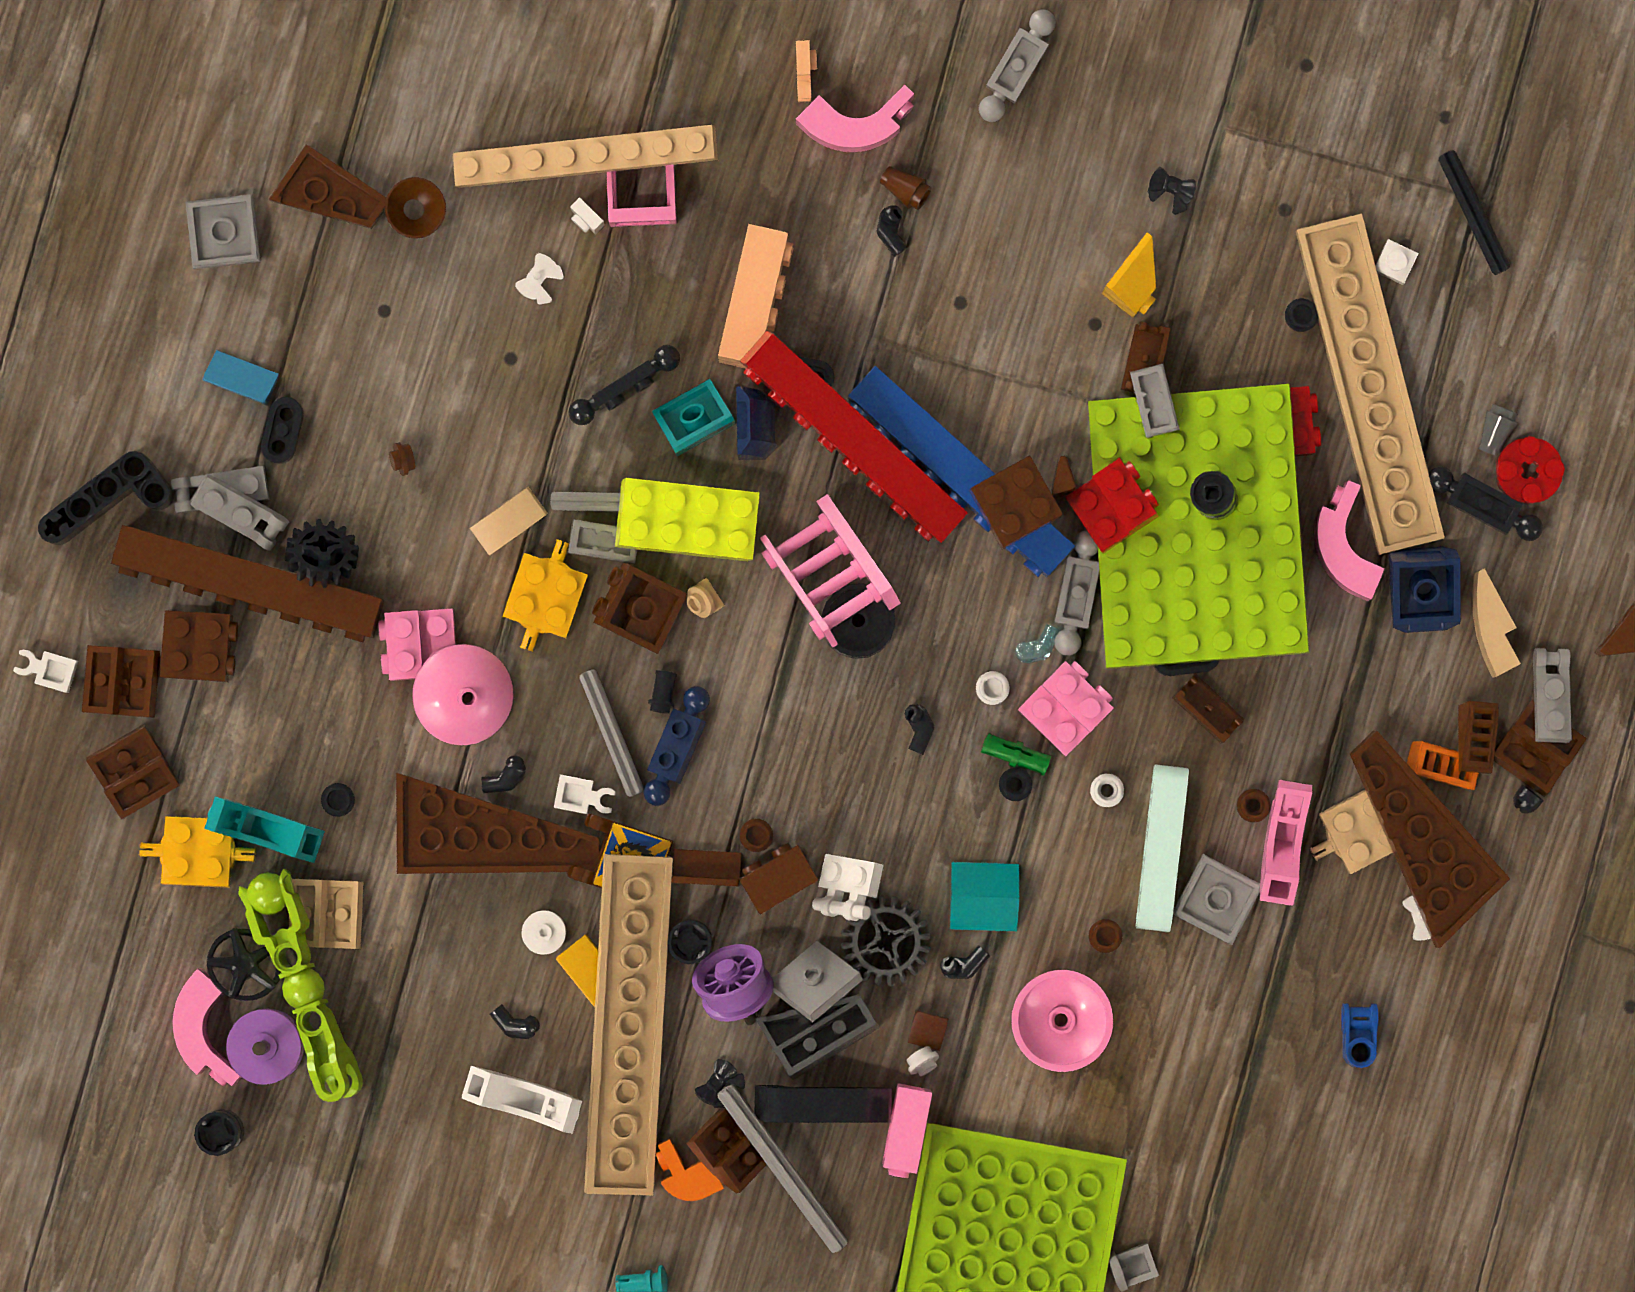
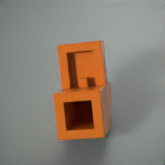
[655,1137,725,1201]

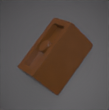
[671,849,741,887]

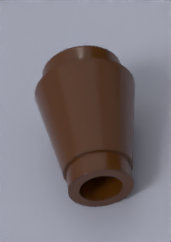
[880,166,932,210]

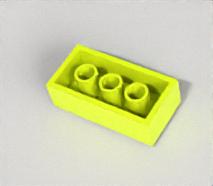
[615,478,760,562]

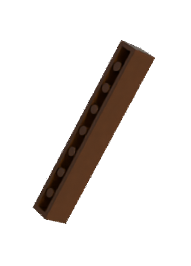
[111,525,384,643]

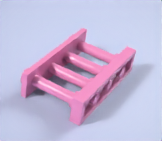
[760,494,901,648]

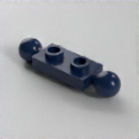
[644,686,710,806]

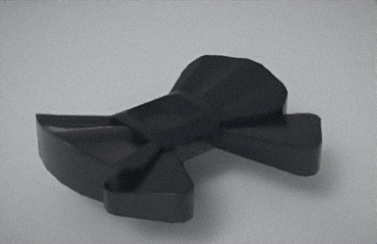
[1148,167,1196,215]
[695,1059,745,1108]

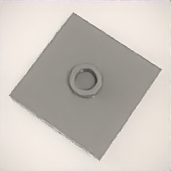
[185,194,261,269]
[1173,854,1260,945]
[772,941,862,1022]

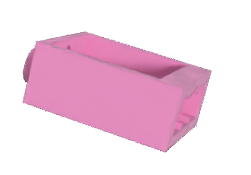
[607,165,677,227]
[882,1083,932,1178]

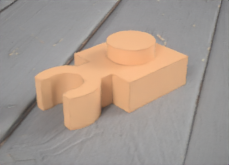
[796,40,817,102]

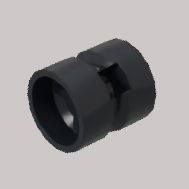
[1190,471,1238,520]
[668,920,713,964]
[194,1109,244,1156]

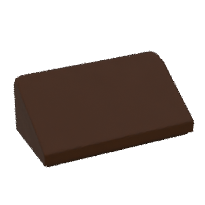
[1051,455,1076,499]

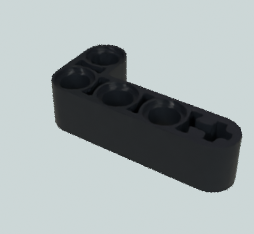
[38,451,174,545]
[754,1085,892,1123]

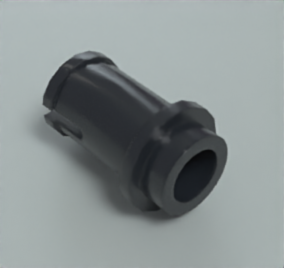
[648,670,677,714]

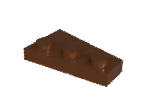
[269,144,386,229]

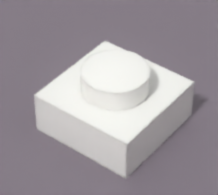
[570,197,605,235]
[1375,239,1419,285]

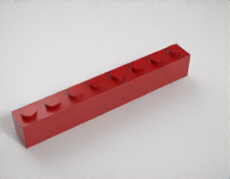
[740,331,968,543]

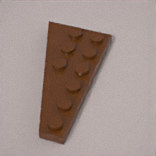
[1350,731,1510,948]
[396,773,600,874]

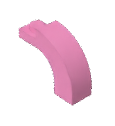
[796,85,914,152]
[1314,480,1385,601]
[1260,780,1312,906]
[173,968,242,1086]

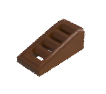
[1458,701,1499,774]

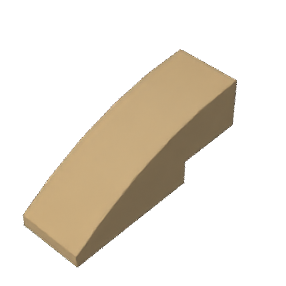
[1472,568,1521,678]

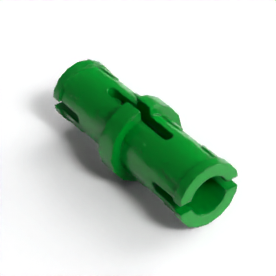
[981,733,1051,776]

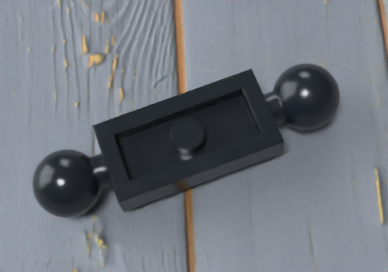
[568,345,680,426]
[1429,467,1543,541]

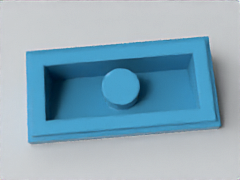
[202,350,279,405]

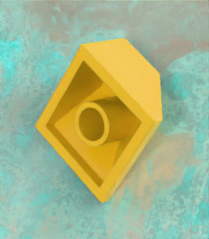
[1102,233,1156,318]

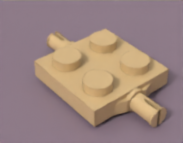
[1310,790,1393,874]

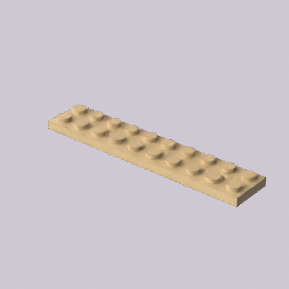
[1296,214,1445,555]
[584,854,673,1196]

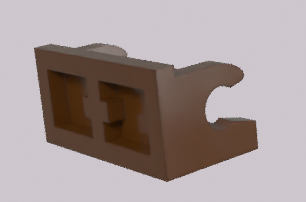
[1121,322,1171,393]
[1172,673,1244,743]

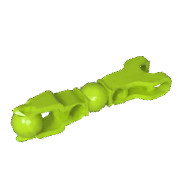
[238,869,363,1102]

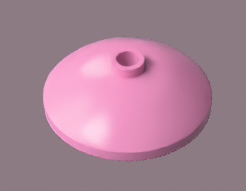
[412,644,513,745]
[1011,970,1113,1072]

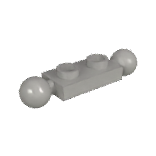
[979,9,1056,122]
[1054,530,1099,656]

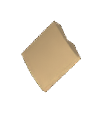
[289,879,364,949]

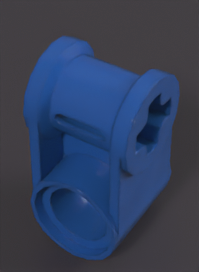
[1341,1003,1378,1068]

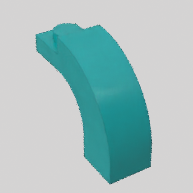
[204,796,325,863]

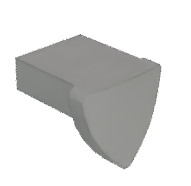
[1109,1243,1159,1292]

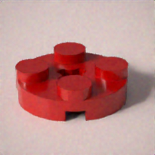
[1495,436,1565,504]

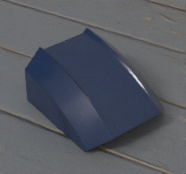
[736,386,778,460]
[1389,546,1461,633]

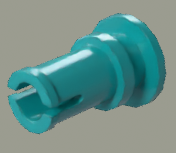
[615,1265,668,1292]

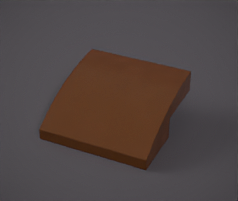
[82,645,160,718]
[1494,699,1587,797]
[86,724,180,820]
[686,1108,767,1194]

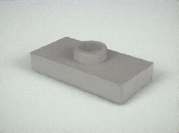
[1130,364,1180,438]
[568,519,637,564]

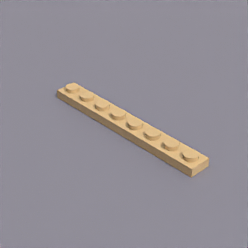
[453,125,718,188]

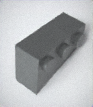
[755,995,879,1080]

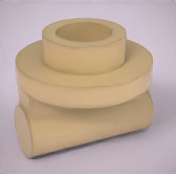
[687,578,725,618]

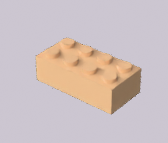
[718,224,794,369]

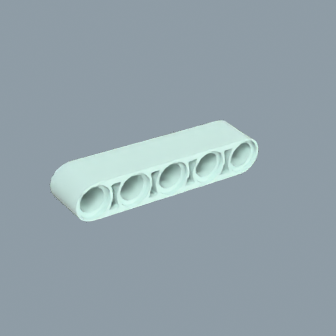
[1136,764,1189,932]

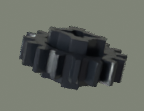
[285,519,359,588]

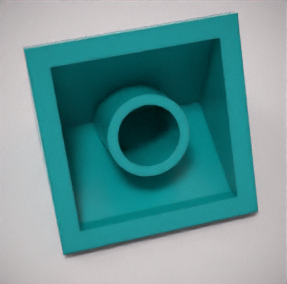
[652,379,735,457]
[950,862,1019,931]

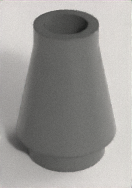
[1478,404,1518,456]

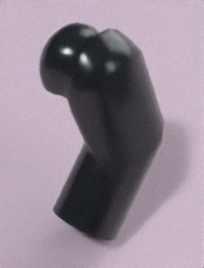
[876,205,907,257]
[481,755,526,794]
[940,945,990,979]
[489,1004,540,1039]

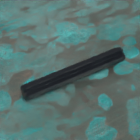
[1438,150,1510,275]

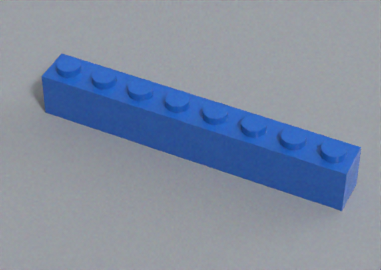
[848,366,1075,578]

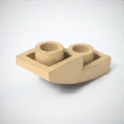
[470,486,548,555]

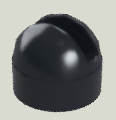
[1513,784,1543,813]

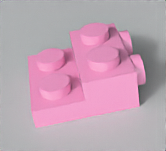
[378,608,456,681]
[1018,661,1114,757]

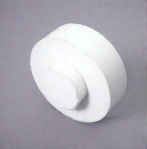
[522,910,566,955]

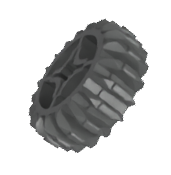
[841,895,932,986]

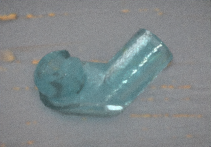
[1015,624,1061,664]

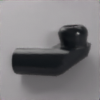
[904,704,934,755]

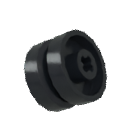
[821,583,895,659]

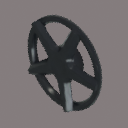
[207,928,281,1001]

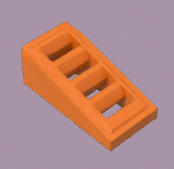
[1407,741,1482,790]

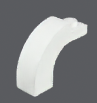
[462,1066,582,1134]

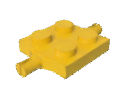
[502,539,588,652]
[140,816,256,888]

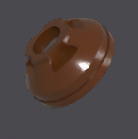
[384,177,446,239]

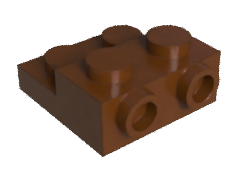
[592,562,687,654]
[160,610,238,682]

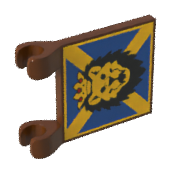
[567,813,673,888]

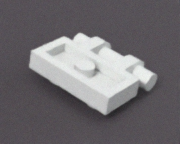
[812,854,884,921]

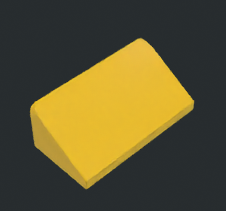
[556,934,598,1007]

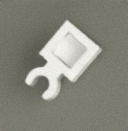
[13,650,78,693]
[554,775,616,814]

